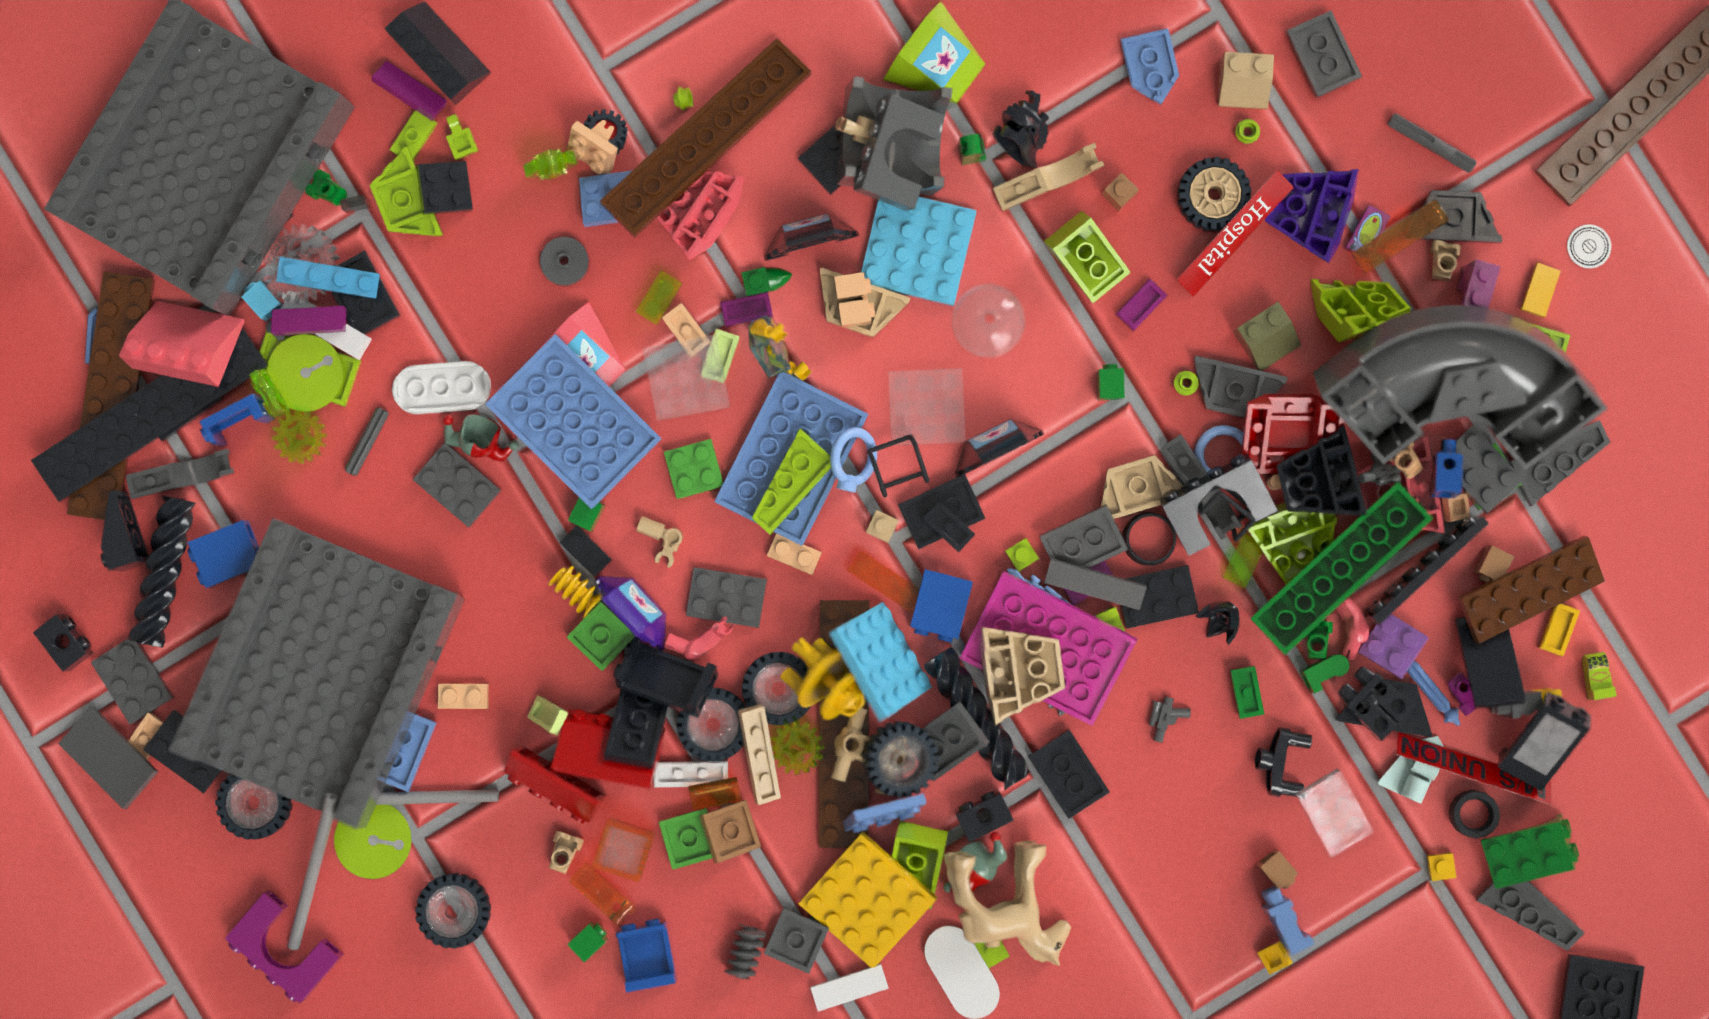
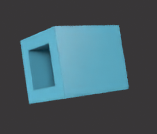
[241,280,283,321]

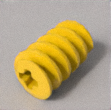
[548,565,601,618]

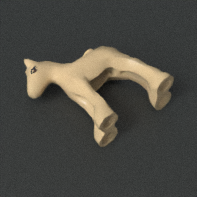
[944,841,1071,966]

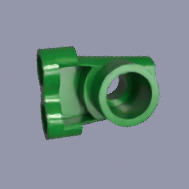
[305,169,347,206]
[1306,621,1333,660]

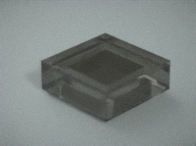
[340,195,370,213]

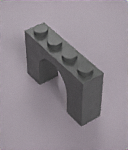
[853,94,944,211]

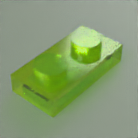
[636,270,683,325]
[249,369,291,417]
[1222,534,1263,589]

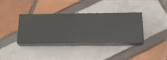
[1044,558,1147,610]

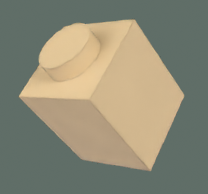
[866,510,899,543]

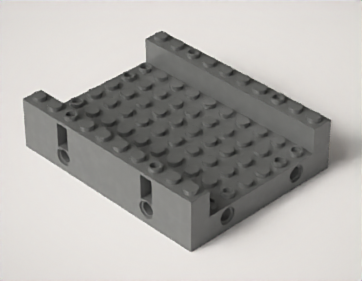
[44,0,355,316]
[169,518,465,828]

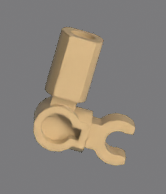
[636,516,683,568]

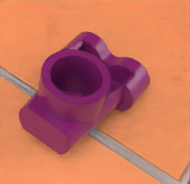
[1447,672,1475,716]

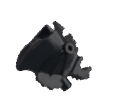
[992,90,1049,168]

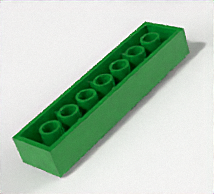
[1250,482,1433,656]

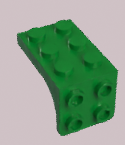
[1481,814,1580,889]

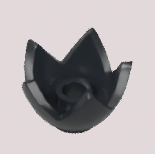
[1195,601,1240,645]

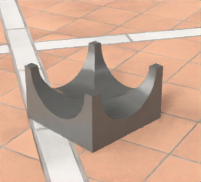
[836,76,952,196]

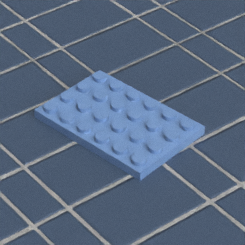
[485,334,662,509]
[714,370,868,546]

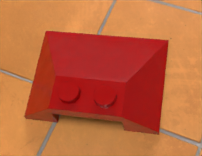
[1241,394,1344,474]

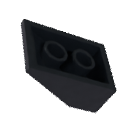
[100,490,149,571]

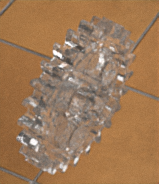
[260,224,340,304]

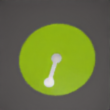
[267,334,343,412]
[334,805,411,879]

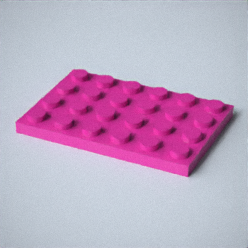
[960,571,1137,726]

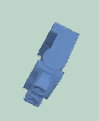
[1261,886,1315,955]

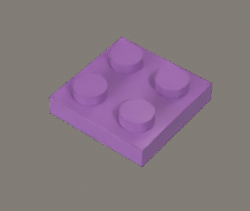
[1359,614,1429,680]

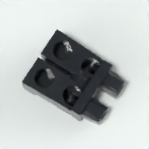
[1337,667,1415,741]

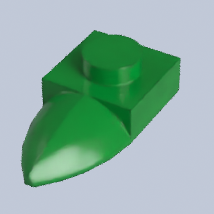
[741,267,792,296]

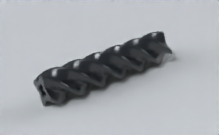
[128,495,196,648]
[924,647,1031,790]

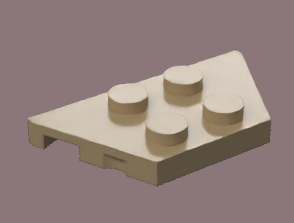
[820,267,910,338]
[1101,455,1184,519]

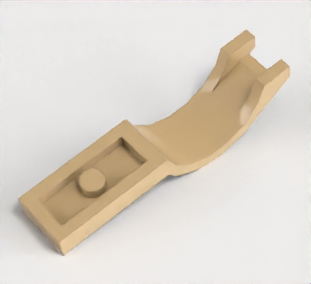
[993,143,1104,211]

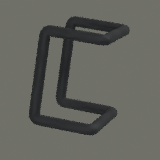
[867,434,929,498]
[1198,489,1255,542]

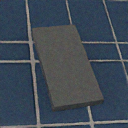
[58,706,159,809]

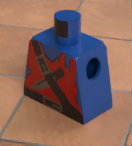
[1430,439,1463,499]

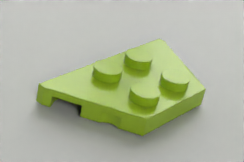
[370,146,443,237]

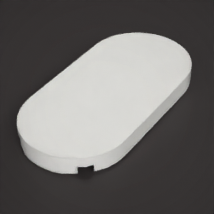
[392,361,491,414]
[925,925,1000,1019]

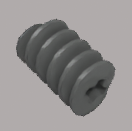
[724,924,766,980]

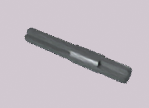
[1388,113,1477,173]

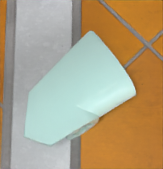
[1378,736,1444,804]

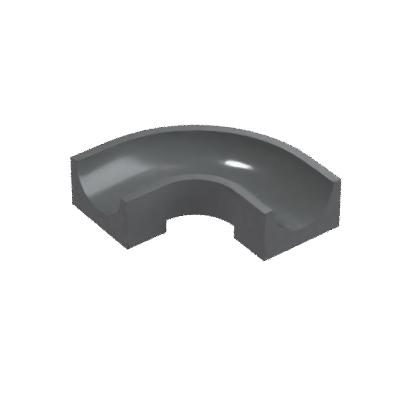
[1313,305,1608,470]

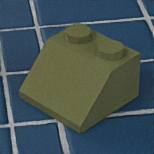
[1233,302,1301,371]

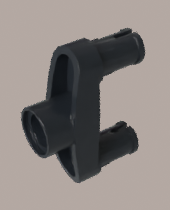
[1255,727,1312,798]

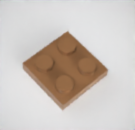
[699,800,761,863]

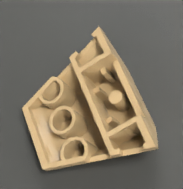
[980,627,1065,725]

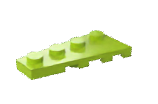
[752,429,831,535]

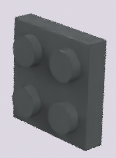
[764,907,829,974]

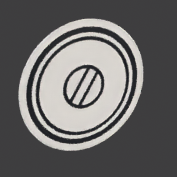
[1567,225,1611,268]

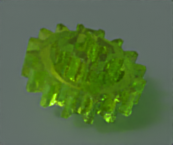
[523,149,578,181]
[272,410,327,464]
[771,720,824,775]

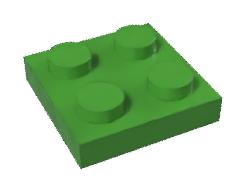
[664,439,724,500]
[567,602,636,671]
[659,808,712,870]

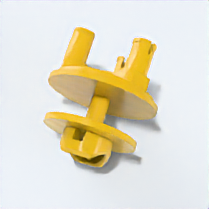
[780,638,865,720]

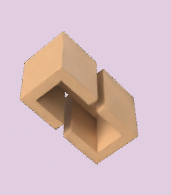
[834,272,875,328]

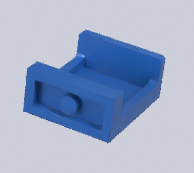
[199,394,275,446]
[187,520,259,588]
[910,569,973,643]
[616,919,677,993]

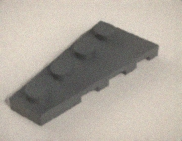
[1509,420,1610,506]
[1475,881,1585,951]

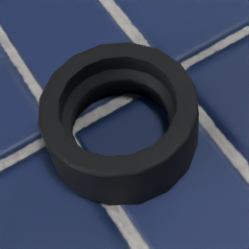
[1449,790,1500,838]

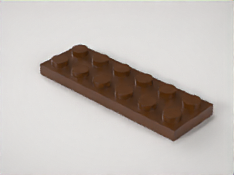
[1458,536,1605,643]

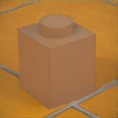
[1102,173,1139,212]
[1473,545,1514,583]
[1256,849,1298,890]

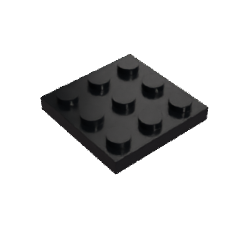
[1559,954,1645,1019]

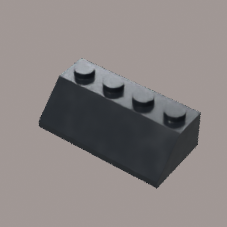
[384,1,491,106]

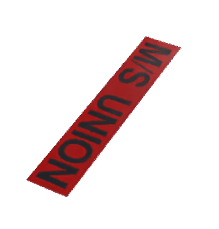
[1396,732,1551,805]

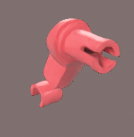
[1336,598,1369,660]
[664,616,734,661]

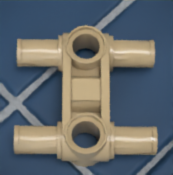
[831,708,908,797]

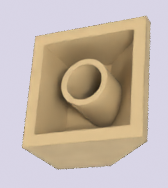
[1218,52,1274,109]

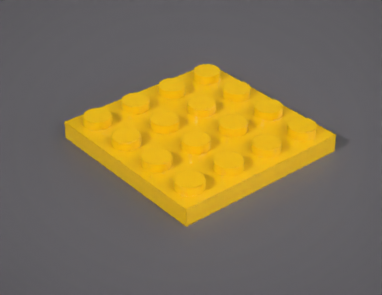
[799,831,938,968]

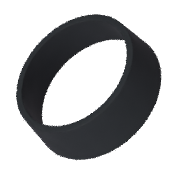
[1122,512,1176,566]

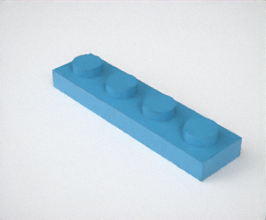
[276,257,380,299]

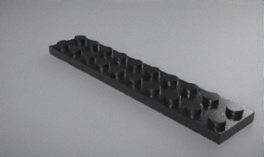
[31,327,269,502]

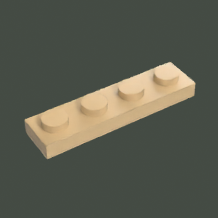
[738,704,781,805]

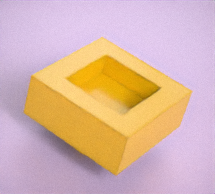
[1426,852,1457,881]
[1257,940,1293,975]

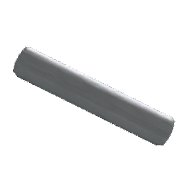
[345,407,389,476]

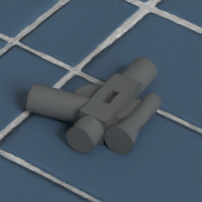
[1358,453,1401,486]
[1148,696,1191,743]

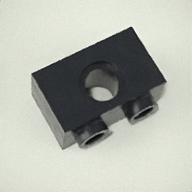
[33,614,93,672]
[955,790,1014,842]

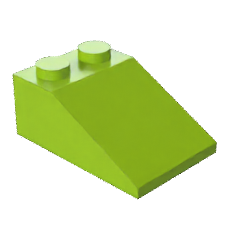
[1044,211,1131,303]
[892,821,948,909]

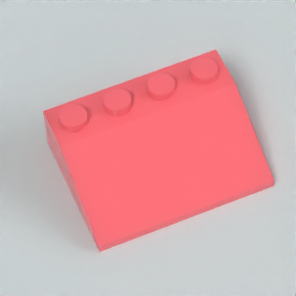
[119,301,245,387]

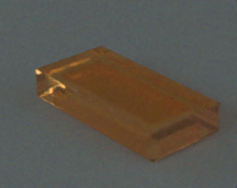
[688,777,742,810]

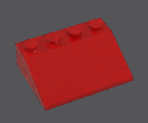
[551,709,666,789]
[504,745,606,824]

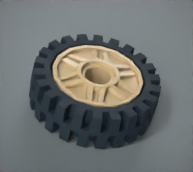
[1177,157,1252,232]

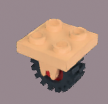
[567,109,628,175]

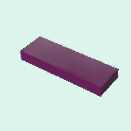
[371,61,447,121]
[271,306,346,336]

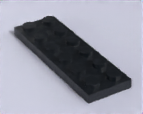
[1364,516,1489,625]

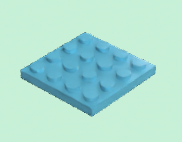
[861,197,977,306]
[830,602,932,721]

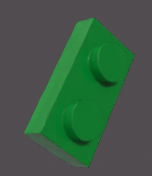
[1229,666,1265,719]

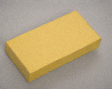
[1520,263,1561,318]
[1538,603,1580,657]

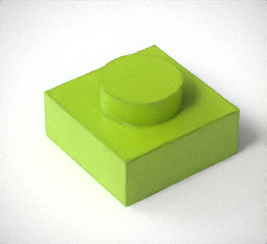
[1005,538,1039,572]

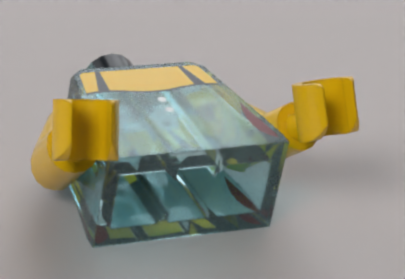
[748,316,812,380]

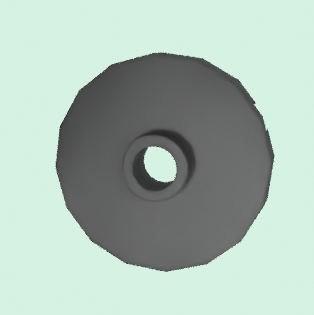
[540,237,590,286]

